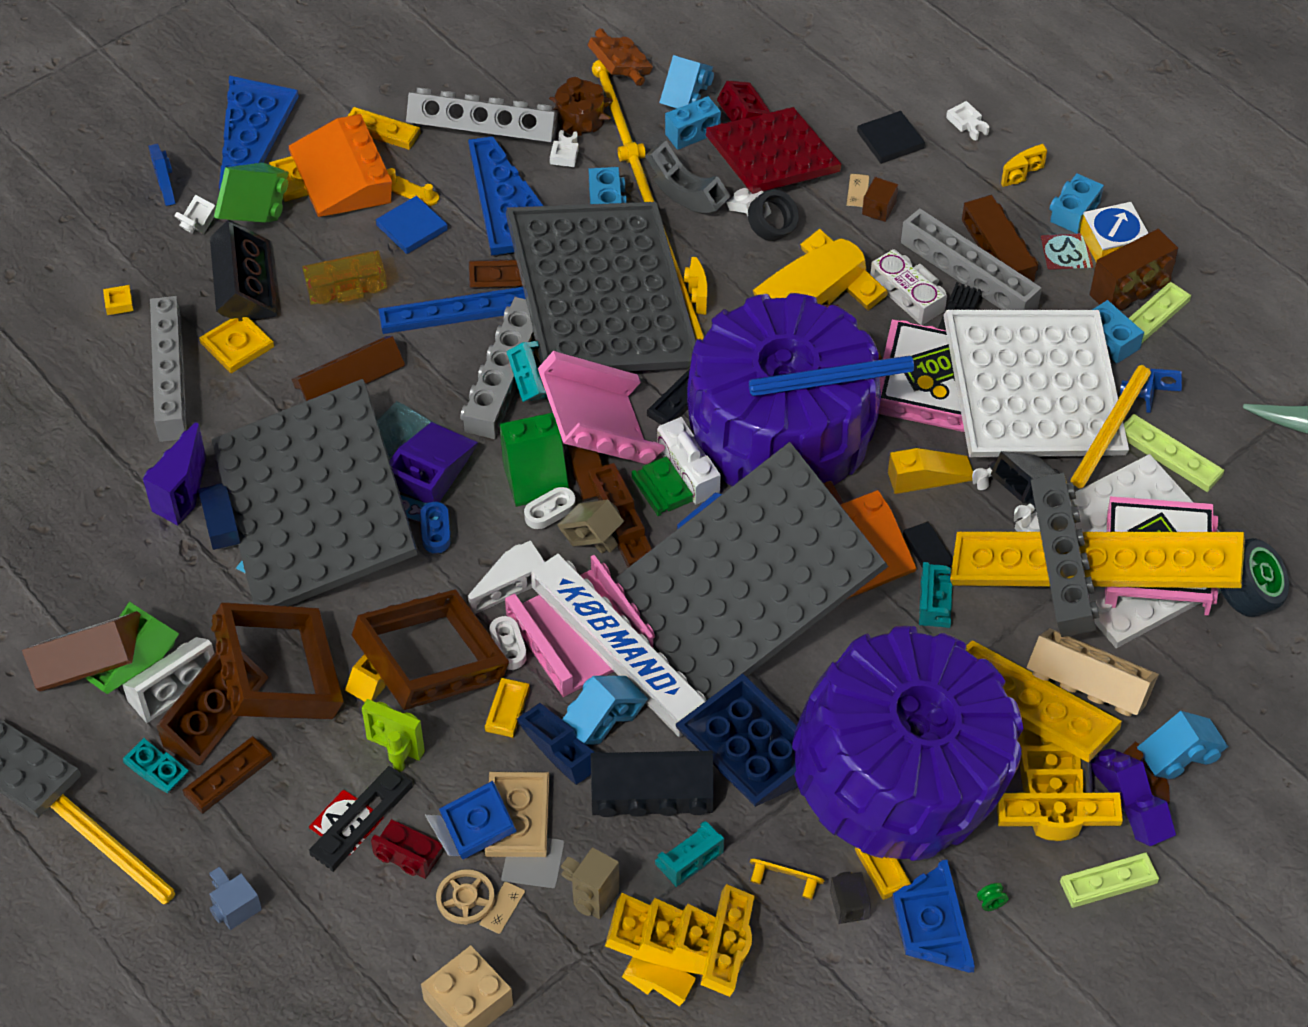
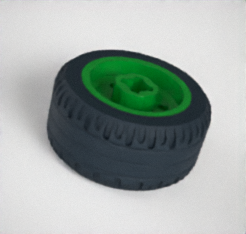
[1220,538,1289,617]

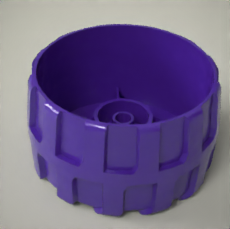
[687,293,881,486]
[792,626,1023,861]

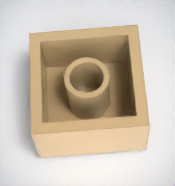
[421,945,513,1027]

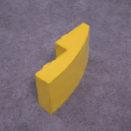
[1001,144,1047,187]
[684,257,707,315]
[622,957,696,1006]

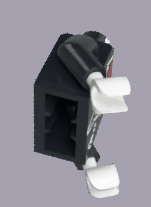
[972,451,1060,528]

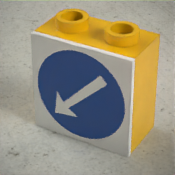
[1080,202,1148,261]

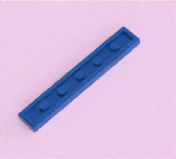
[378,287,526,334]

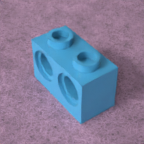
[665,96,721,150]
[588,167,626,204]
[1049,173,1104,234]
[1092,300,1144,364]

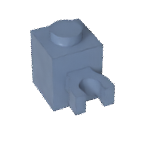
[209,867,262,930]

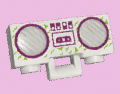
[870,249,947,325]
[657,417,721,505]

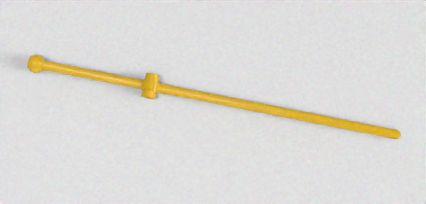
[591,60,704,340]

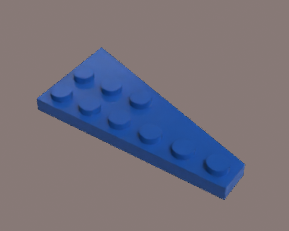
[219,76,299,190]
[468,136,543,256]

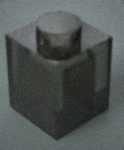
[830,872,871,924]

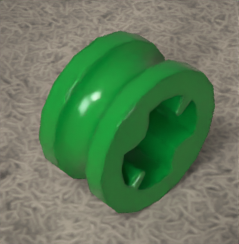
[977,883,1009,911]

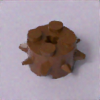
[549,77,613,136]

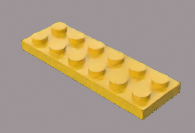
[966,640,1122,763]

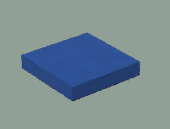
[376,195,448,254]
[439,781,517,859]

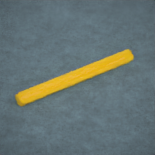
[1070,365,1151,489]
[50,794,175,904]

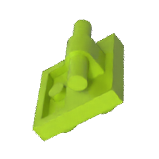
[362,699,425,772]

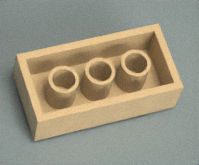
[1026,628,1159,716]

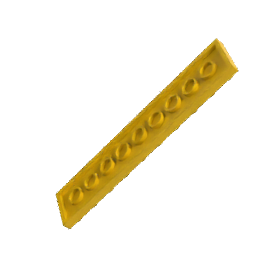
[950,532,1245,588]

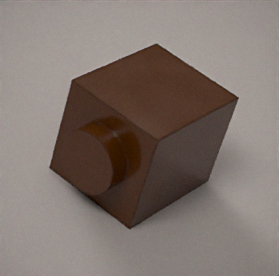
[862,177,898,222]

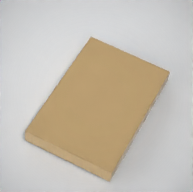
[485,772,550,857]

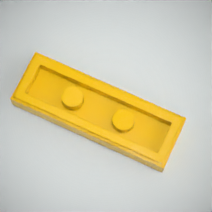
[348,107,420,150]

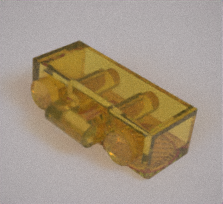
[302,250,387,304]

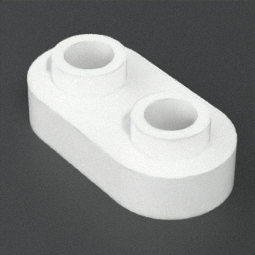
[524,487,575,529]
[490,616,526,670]

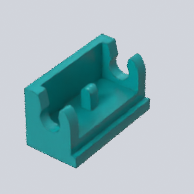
[506,341,547,402]
[919,562,952,628]
[655,821,724,887]

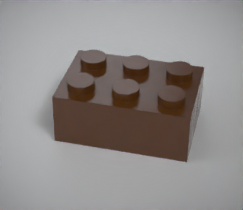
[1089,228,1178,310]

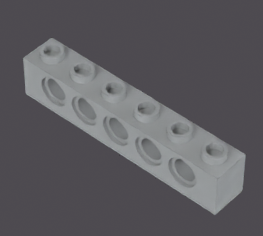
[406,87,559,142]
[901,208,1042,310]
[150,296,186,442]
[460,297,536,439]

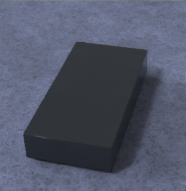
[903,521,953,569]

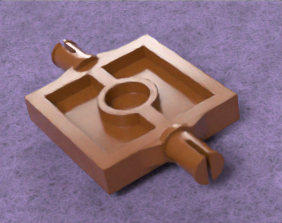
[588,28,653,86]

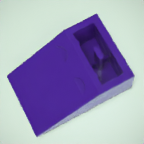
[143,422,207,526]
[390,422,478,503]

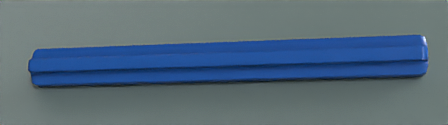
[749,355,914,396]

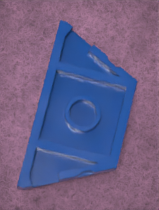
[892,860,975,973]

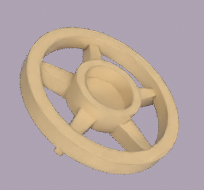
[436,870,495,925]

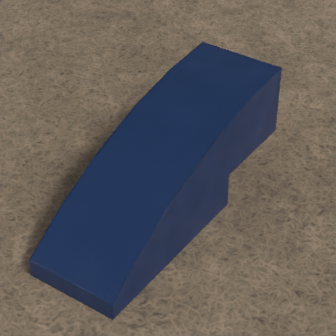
[198,483,240,550]
[517,703,595,785]

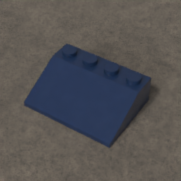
[675,674,798,807]

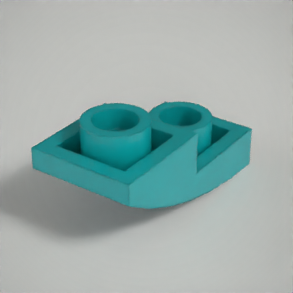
[123,738,189,793]

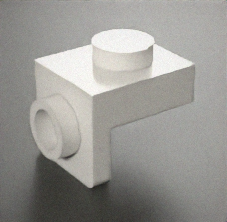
[726,188,771,218]
[174,195,216,235]

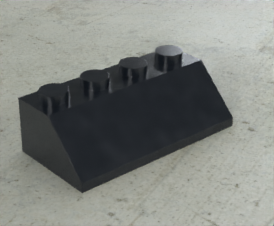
[210,220,278,321]
[591,751,713,817]

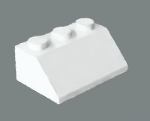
[123,637,214,723]

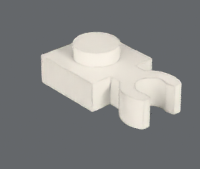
[946,101,989,141]
[550,130,578,167]

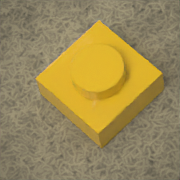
[103,285,134,315]

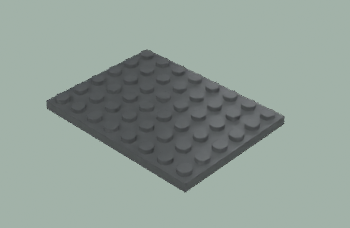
[506,202,696,371]
[211,379,418,606]
[613,442,889,700]

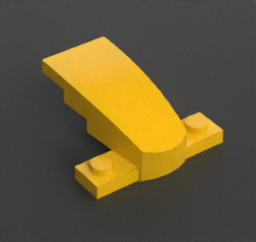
[753,229,888,311]
[997,727,1123,841]
[605,884,755,997]

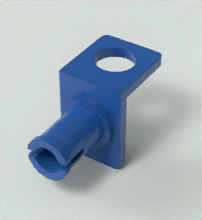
[1120,369,1182,413]

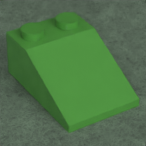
[214,162,289,223]
[85,601,179,694]

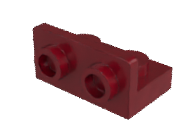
[717,81,770,122]
[371,819,444,879]

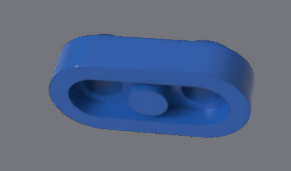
[420,502,451,553]

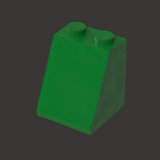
[500,412,569,507]

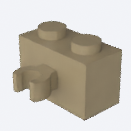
[557,499,624,553]
[561,847,619,920]

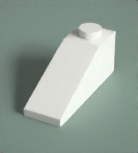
[468,541,545,615]

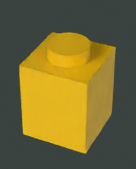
[345,654,386,702]

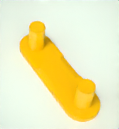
[387,168,439,206]
[750,859,824,900]

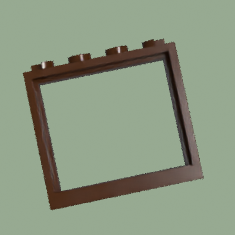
[352,589,509,710]
[211,602,343,719]

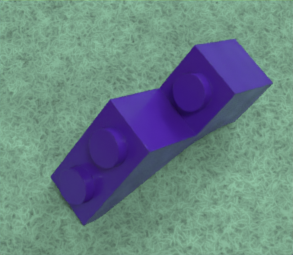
[1091,749,1176,846]

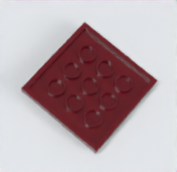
[706,107,841,194]

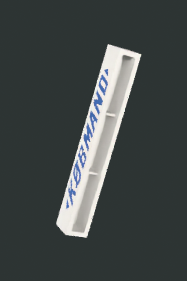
[531,554,707,737]

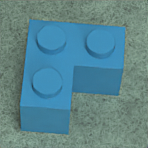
[659,55,714,108]
[562,676,648,745]
[1137,711,1228,779]

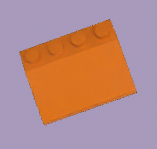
[289,114,392,217]
[840,490,916,599]

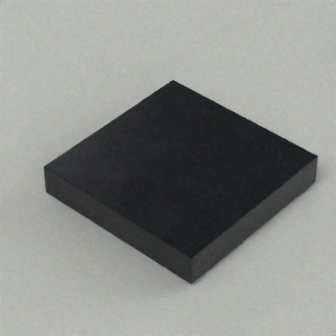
[857,111,925,164]

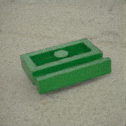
[631,456,693,516]

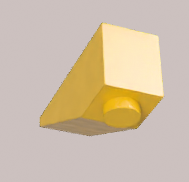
[888,448,973,494]

